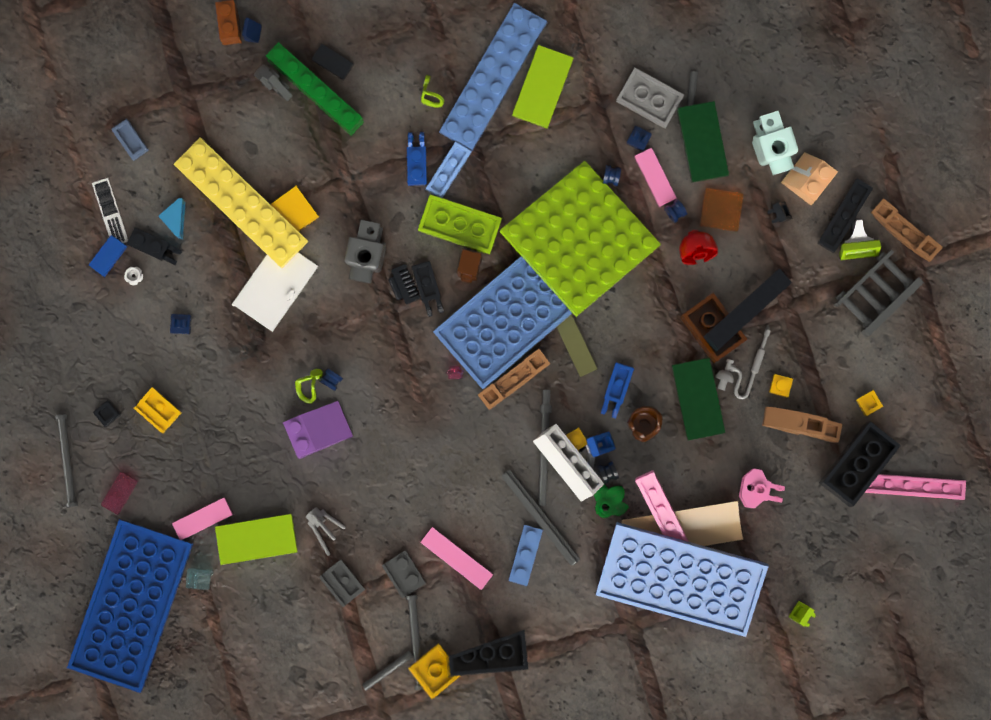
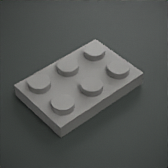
[616,68,684,129]

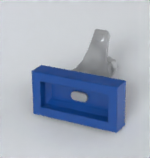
[579,432,616,469]

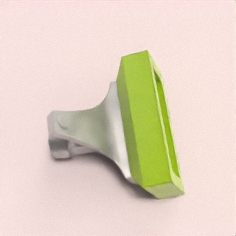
[839,219,881,260]

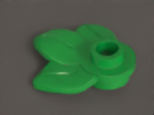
[594,484,629,518]

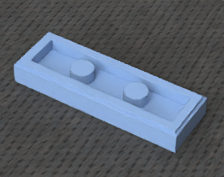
[425,141,472,198]

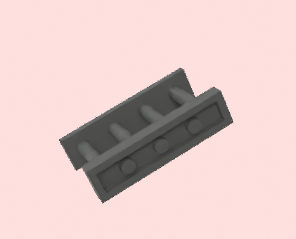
[834,250,924,337]

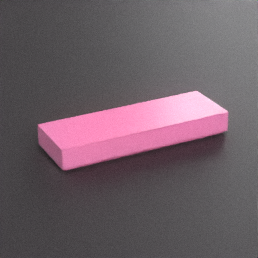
[634,148,677,207]
[172,498,233,540]

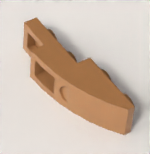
[762,407,842,443]

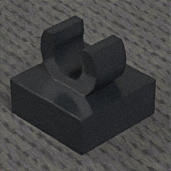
[767,201,793,223]

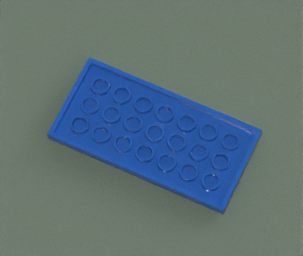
[67,519,193,693]

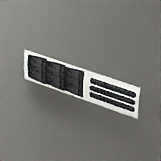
[92,178,128,243]

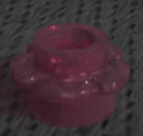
[446,366,465,379]

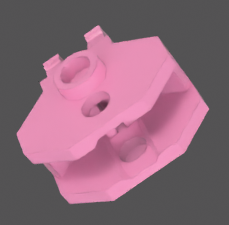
[739,469,785,508]

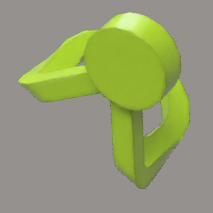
[421,75,444,108]
[295,369,323,404]

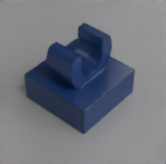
[626,126,652,152]
[170,314,191,334]

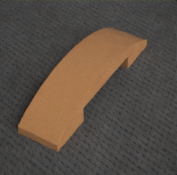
[871,198,943,262]
[478,349,550,410]

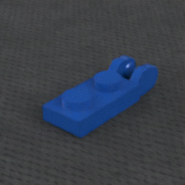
[407,132,427,186]
[600,362,634,419]

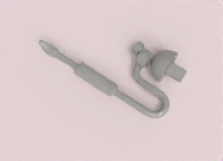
[715,325,771,399]

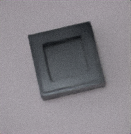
[93,400,121,427]

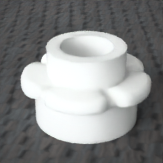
[124,267,143,285]

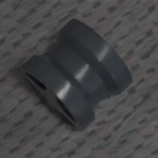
[598,461,619,484]

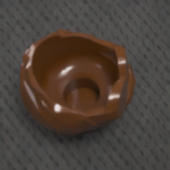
[627,406,663,442]

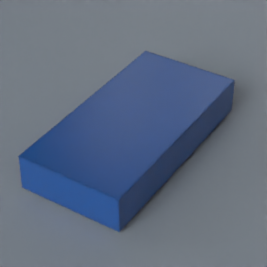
[89,235,128,277]

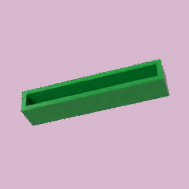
[266,42,364,136]

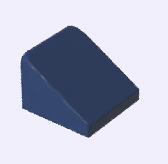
[242,18,262,43]

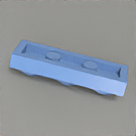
[509,525,543,586]

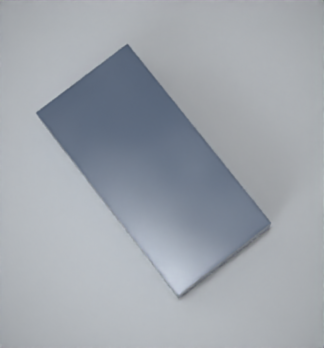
[111,119,149,161]

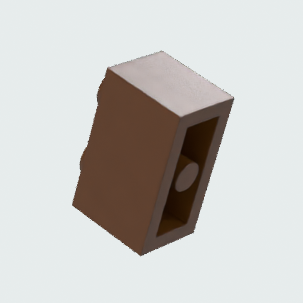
[457,249,482,283]

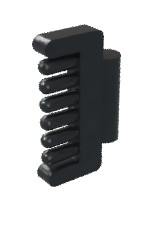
[388,264,420,305]

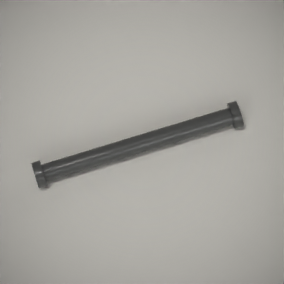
[55,414,78,507]
[406,595,423,690]

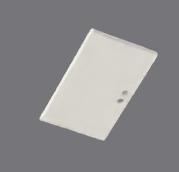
[232,253,318,332]

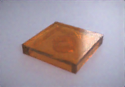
[700,188,744,232]

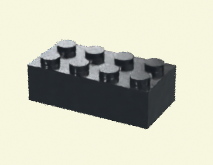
[819,421,901,507]

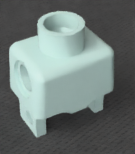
[752,111,798,175]

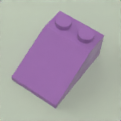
[283,401,353,459]

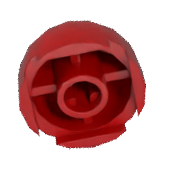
[679,230,718,265]

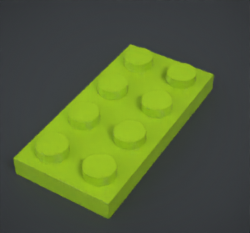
[418,194,502,255]

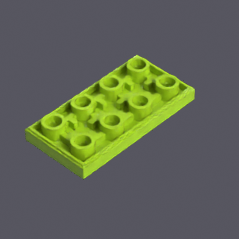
[512,45,574,129]
[215,514,298,565]

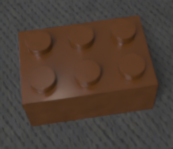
[680,293,748,364]

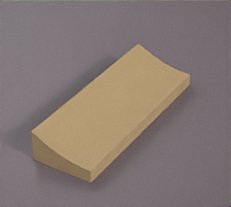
[622,501,743,546]

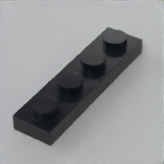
[817,178,873,253]

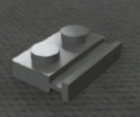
[382,550,426,598]
[319,559,365,607]

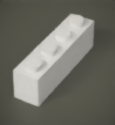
[533,424,604,501]

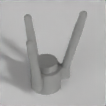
[306,507,346,556]

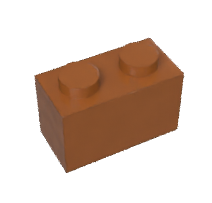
[215,0,242,45]

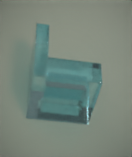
[186,568,214,590]

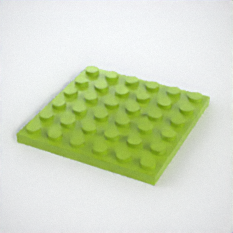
[500,161,661,317]

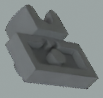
[254,64,292,101]

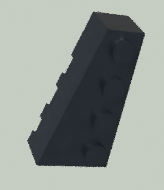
[446,630,528,677]

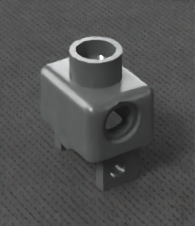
[345,220,386,284]

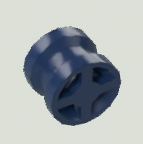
[603,165,621,186]
[664,199,688,223]
[319,368,343,391]

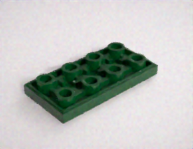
[677,101,729,183]
[671,358,726,441]

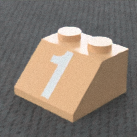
[781,152,838,205]

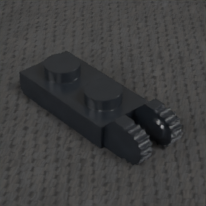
[127,228,182,265]
[411,261,444,317]

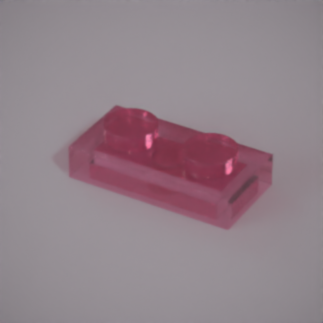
[101,472,138,515]

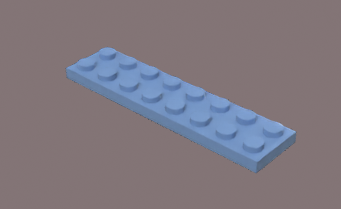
[439,3,547,151]

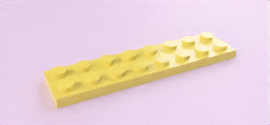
[174,138,308,268]

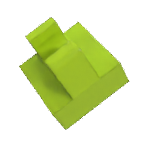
[788,601,816,627]

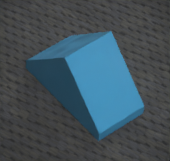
[158,198,186,239]

